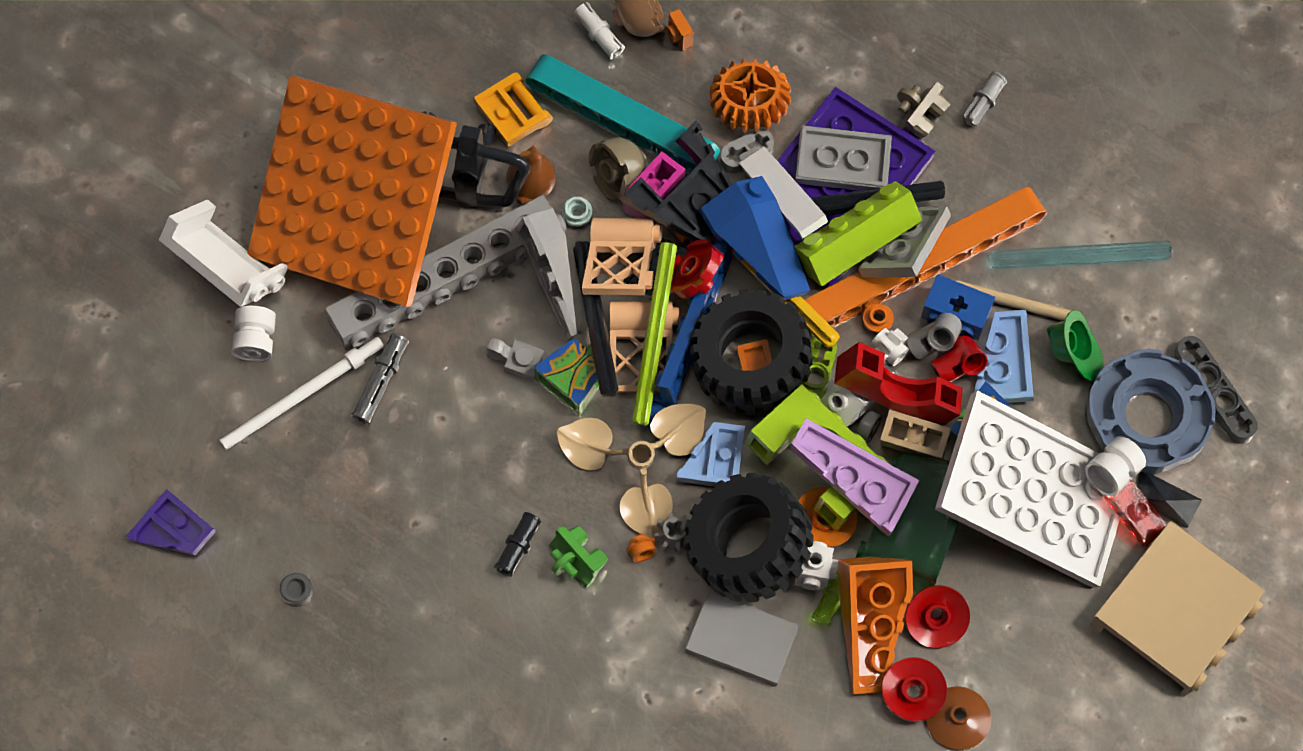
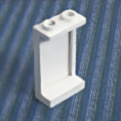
[159,200,288,307]

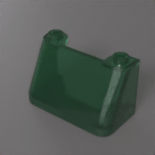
[855,452,959,593]

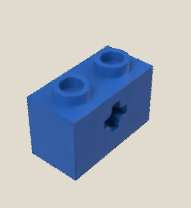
[921,274,995,340]

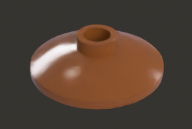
[926,686,991,751]

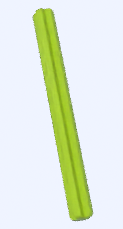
[632,242,677,426]

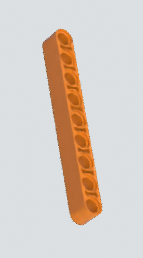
[805,187,1047,336]

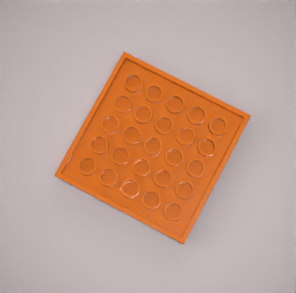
[247,75,457,307]

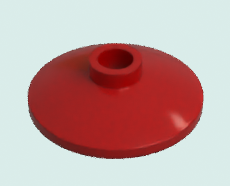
[905,585,970,648]
[882,657,947,722]

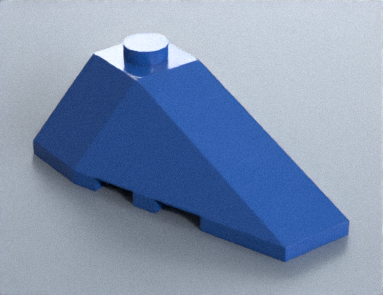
[699,176,810,300]

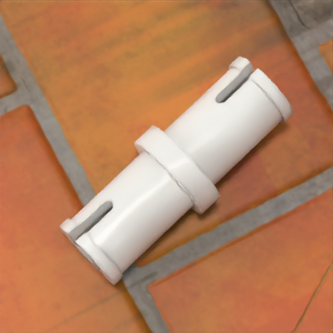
[573,2,625,59]

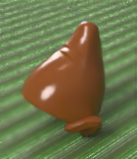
[506,145,557,204]

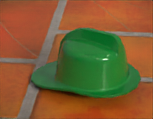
[1047,310,1104,381]

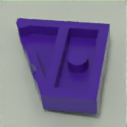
[126,489,216,555]

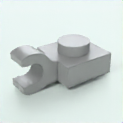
[487,338,544,381]

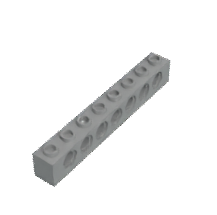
[325,195,552,350]

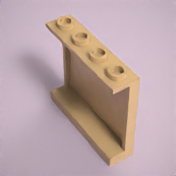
[1090,521,1265,697]

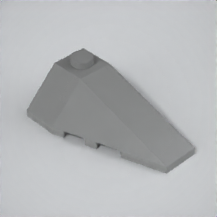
[515,208,577,340]

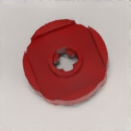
[670,239,724,298]

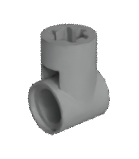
[907,313,962,359]

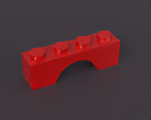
[834,342,963,426]

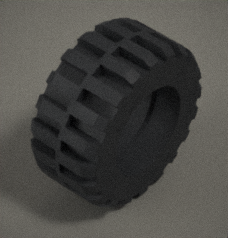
[690,289,813,415]
[683,473,814,603]

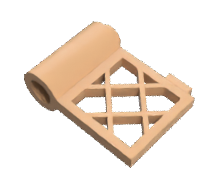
[582,218,662,295]
[610,301,679,394]

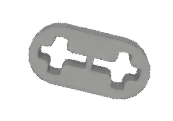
[720,129,774,173]

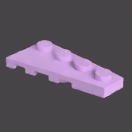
[789,418,919,537]

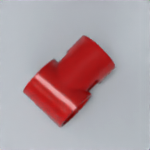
[930,336,988,382]

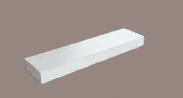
[739,147,828,239]

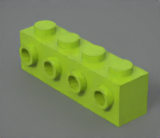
[794,181,923,286]

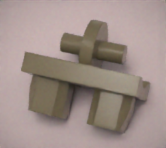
[897,82,950,139]

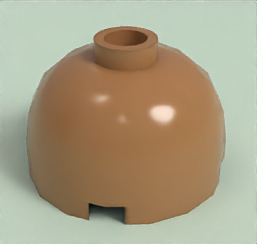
[612,0,666,37]

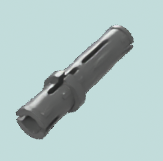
[351,333,409,425]

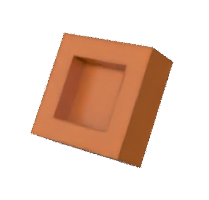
[666,9,694,51]
[737,339,772,371]

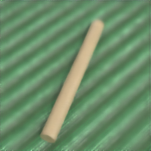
[956,280,1072,321]

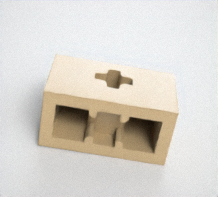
[880,410,951,464]

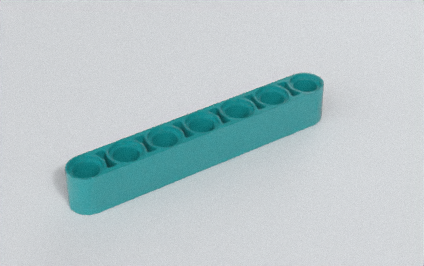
[525,54,721,173]

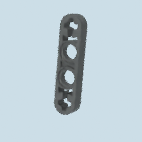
[1175,336,1258,444]

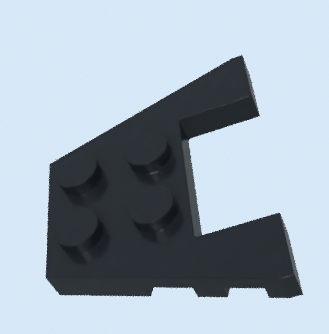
[619,120,732,242]

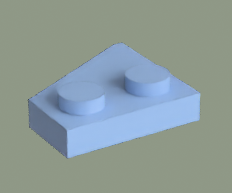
[676,422,745,486]

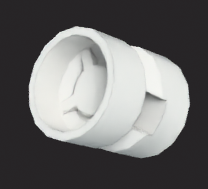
[231,306,276,362]
[1085,436,1146,496]

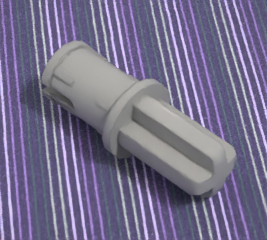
[962,72,1007,126]

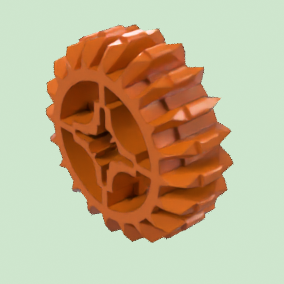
[709,57,791,134]

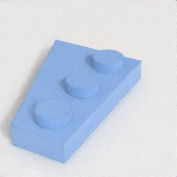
[973,310,1034,403]

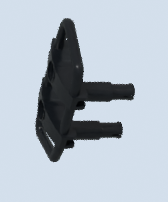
[422,111,530,208]

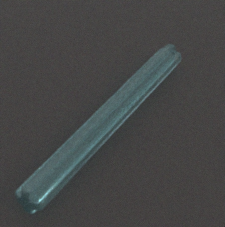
[989,241,1173,269]

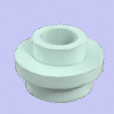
[562,197,592,227]

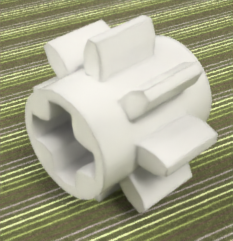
[870,328,909,366]

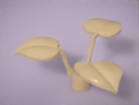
[557,403,706,539]

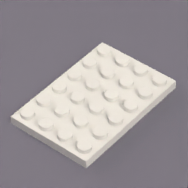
[935,391,1131,588]

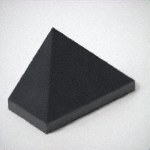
[1130,473,1202,528]

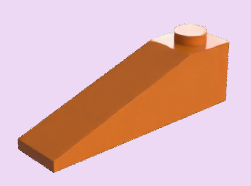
[838,557,913,695]

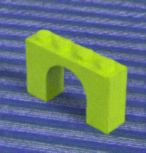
[745,385,889,531]

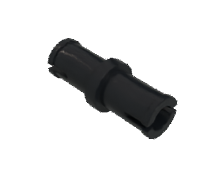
[494,512,542,577]

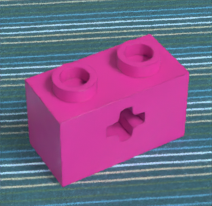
[622,151,686,218]

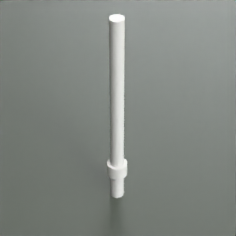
[219,337,384,450]

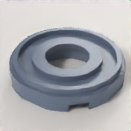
[1087,349,1215,473]

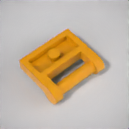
[473,72,553,147]

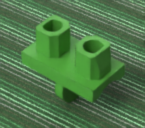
[549,525,608,588]

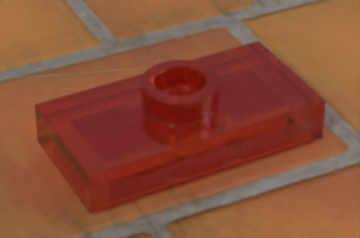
[1104,479,1167,547]

